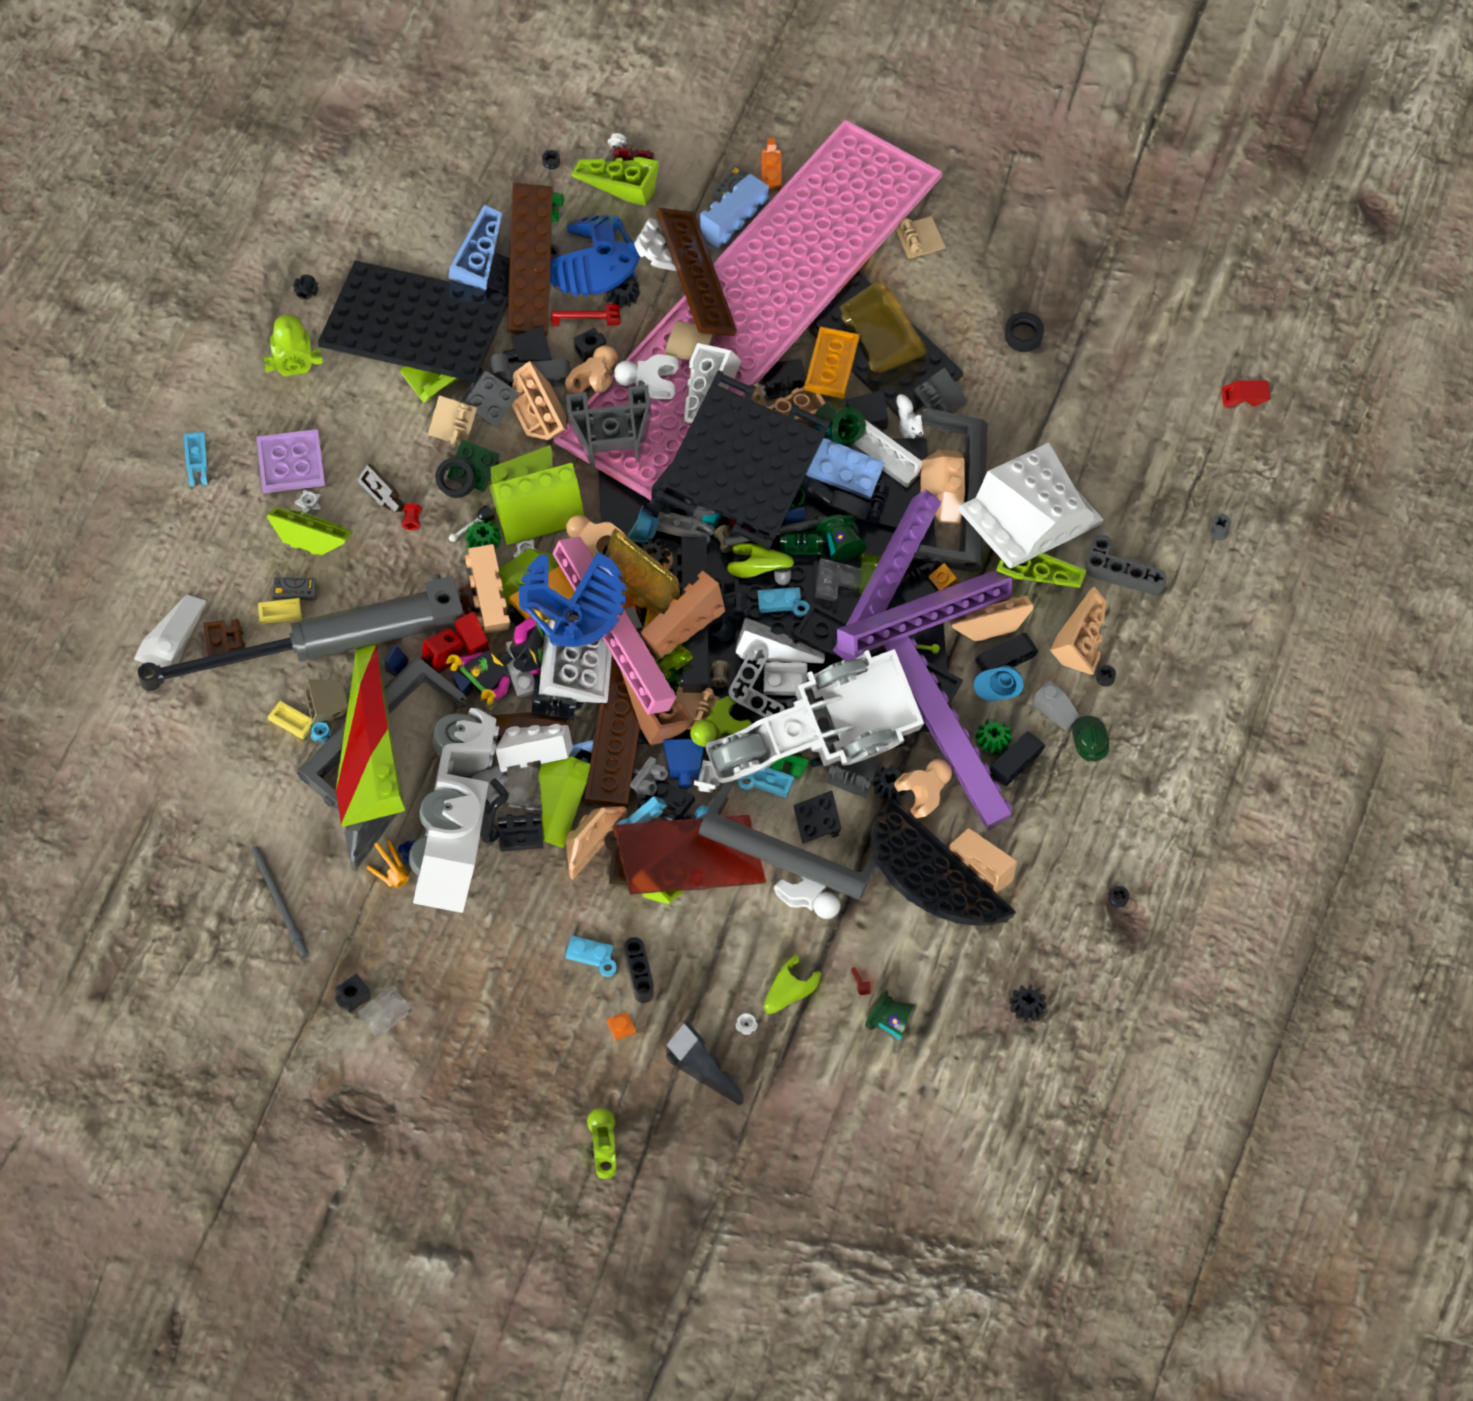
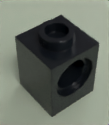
[573,327,606,363]
[335,973,371,1013]

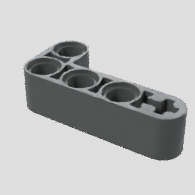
[490,353,571,387]
[1085,534,1167,595]

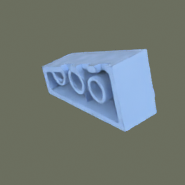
[700,174,769,249]
[448,205,502,291]

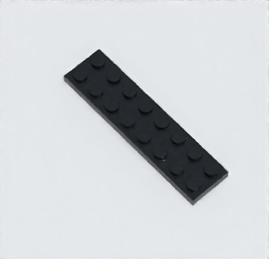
[793,603,963,706]

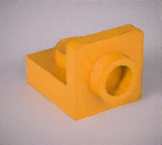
[929,563,961,591]

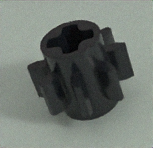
[293,274,319,300]

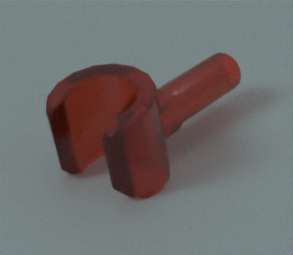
[851,967,871,995]

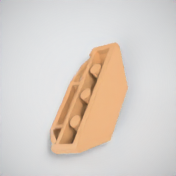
[512,361,567,441]
[920,449,965,524]
[948,595,1033,641]
[565,807,627,880]

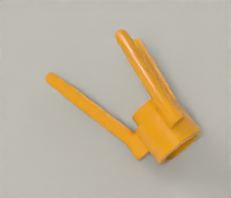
[367,840,409,888]

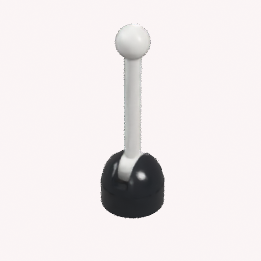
[449,505,495,542]

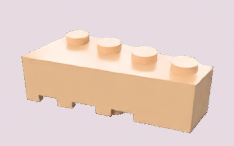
[465,544,510,634]

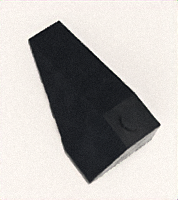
[666,1021,743,1105]

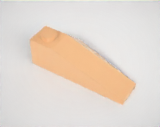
[1050,587,1106,675]

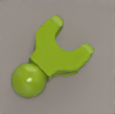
[690,696,752,747]
[587,1108,617,1179]

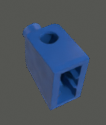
[664,739,704,789]

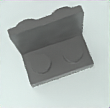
[459,368,519,426]

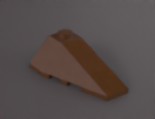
[491,712,570,741]

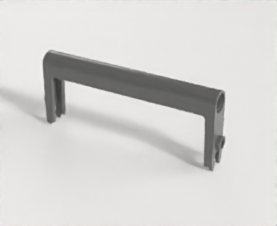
[912,408,988,572]
[296,657,468,811]
[698,783,881,900]

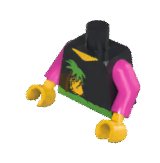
[510,610,550,675]
[446,650,513,706]

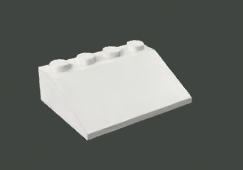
[539,615,612,703]

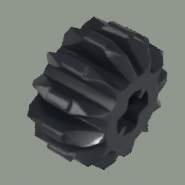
[606,276,640,309]
[635,538,671,574]
[872,764,907,801]
[1009,984,1047,1023]

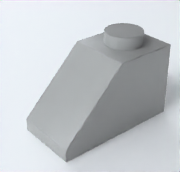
[1033,680,1080,731]

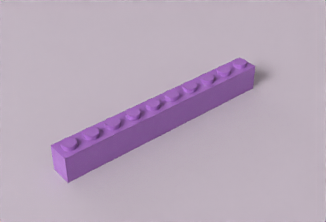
[833,489,942,660]
[837,570,1012,656]
[883,636,1012,831]

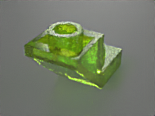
[859,554,882,594]

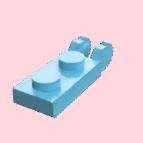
[183,432,208,486]

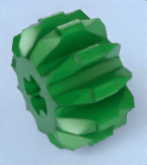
[465,519,501,548]
[975,718,1012,756]

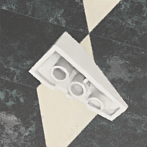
[684,343,742,424]
[134,594,206,667]

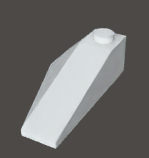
[736,618,825,663]

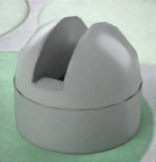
[774,569,791,585]

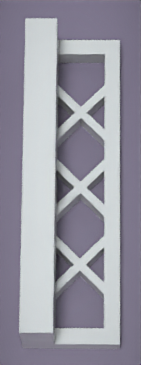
[849,420,922,488]

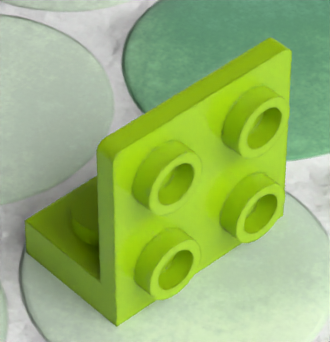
[400,367,458,403]

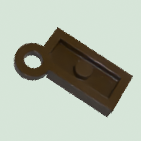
[605,833,635,886]

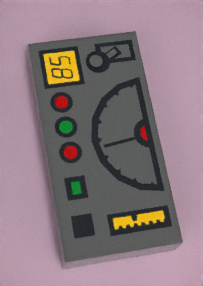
[713,165,750,200]
[273,577,317,600]

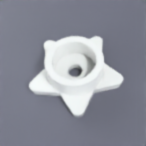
[295,490,321,513]
[513,540,537,558]

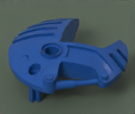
[550,215,640,296]
[519,552,626,647]

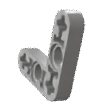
[729,645,785,718]

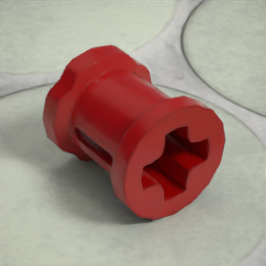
[401,503,422,531]

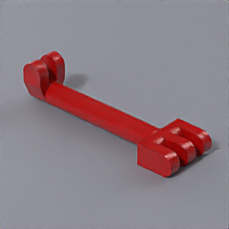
[551,304,621,326]

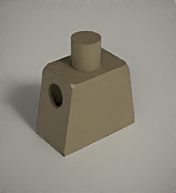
[304,679,350,725]

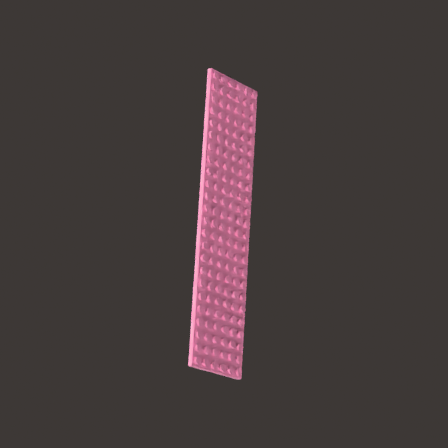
[554,120,942,500]

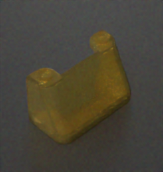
[839,280,928,373]

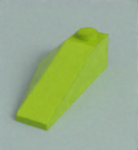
[537,756,591,849]

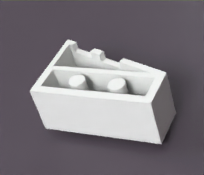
[496,724,573,772]

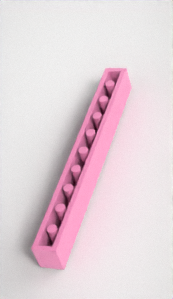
[553,536,676,715]

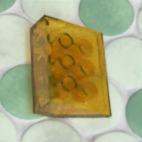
[605,528,681,619]

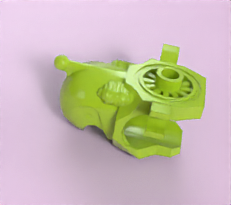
[263,314,323,377]

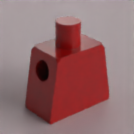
[421,628,465,674]

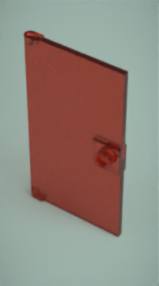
[613,815,766,895]

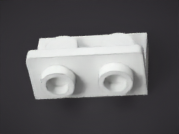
[764,661,807,696]

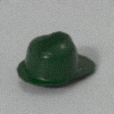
[1072,716,1109,762]

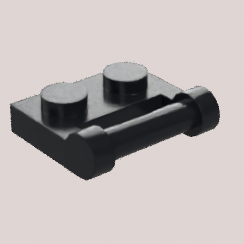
[637,780,695,827]

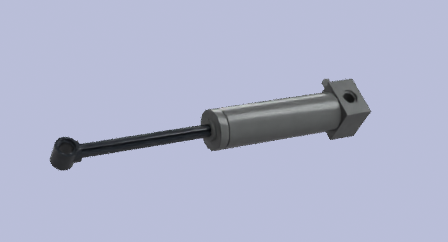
[138,574,463,691]

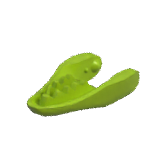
[727,543,794,577]
[763,954,821,1014]

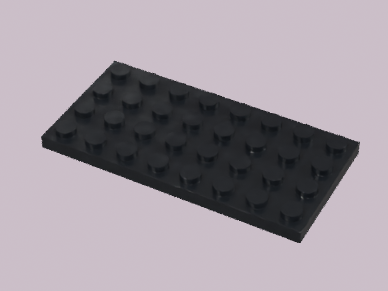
[807,271,963,418]
[734,555,822,708]

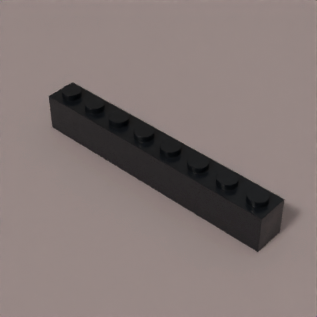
[677,537,708,693]

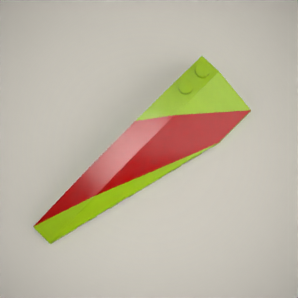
[336,644,406,827]

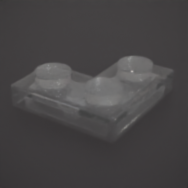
[815,559,861,602]

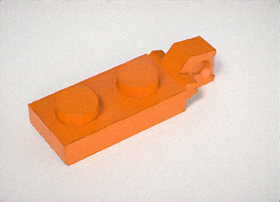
[761,138,781,189]

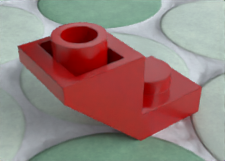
[1221,380,1271,408]
[455,611,489,655]

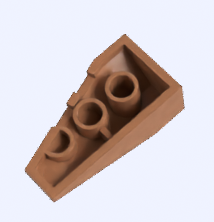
[621,670,695,745]

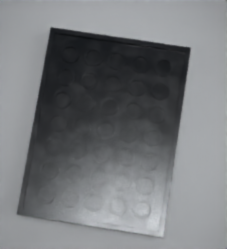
[318,260,508,382]

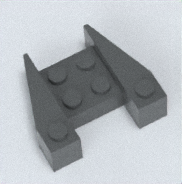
[566,385,652,468]

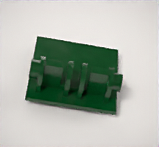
[447,439,500,492]
[779,528,822,556]

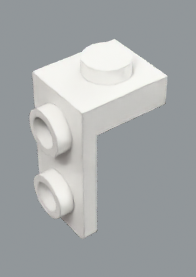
[694,760,721,793]

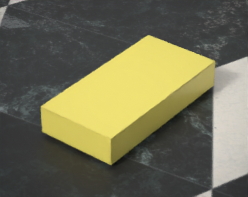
[258,598,302,625]
[268,700,313,740]

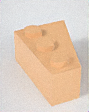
[950,828,1017,894]

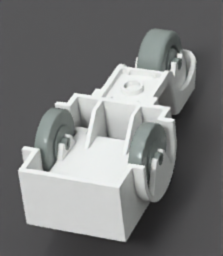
[706,649,924,783]
[409,708,509,913]

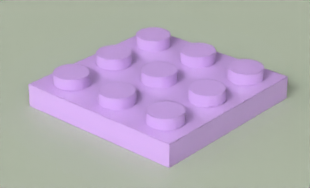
[256,429,325,494]

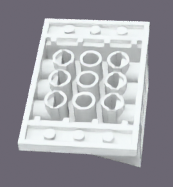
[959,443,1104,569]

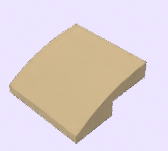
[665,321,715,360]

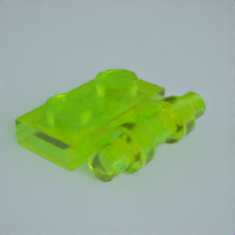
[651,644,693,679]

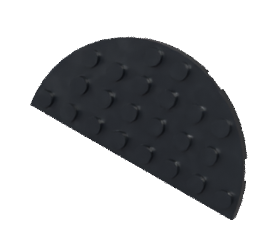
[871,798,1016,926]

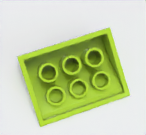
[489,463,584,545]

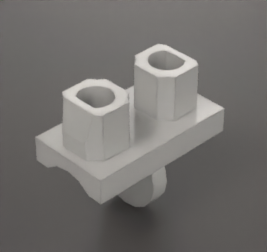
[630,757,668,800]

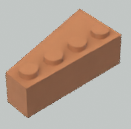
[641,571,725,659]

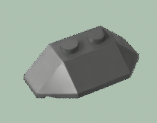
[344,813,398,872]

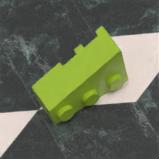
[490,445,553,484]

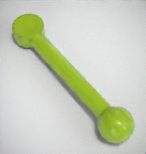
[917,644,940,653]

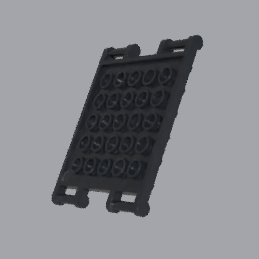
[654,370,832,551]

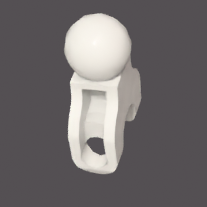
[614,354,679,399]
[774,877,841,919]

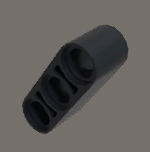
[975,633,1038,672]
[990,731,1046,787]
[624,937,654,1003]

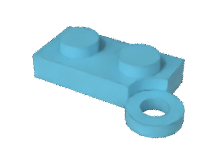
[757,587,810,617]
[738,767,794,798]
[615,796,667,833]
[565,935,617,977]

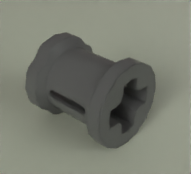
[1210,514,1231,541]

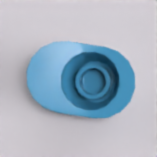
[628,505,659,543]
[974,665,1024,701]

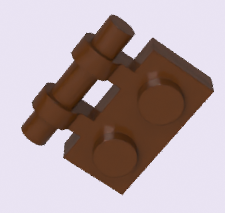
[203,619,246,656]

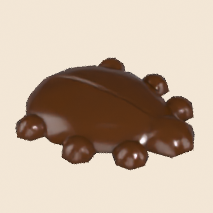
[459,584,480,614]

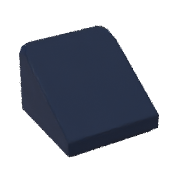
[784,507,806,525]
[384,645,409,675]
[452,671,472,697]

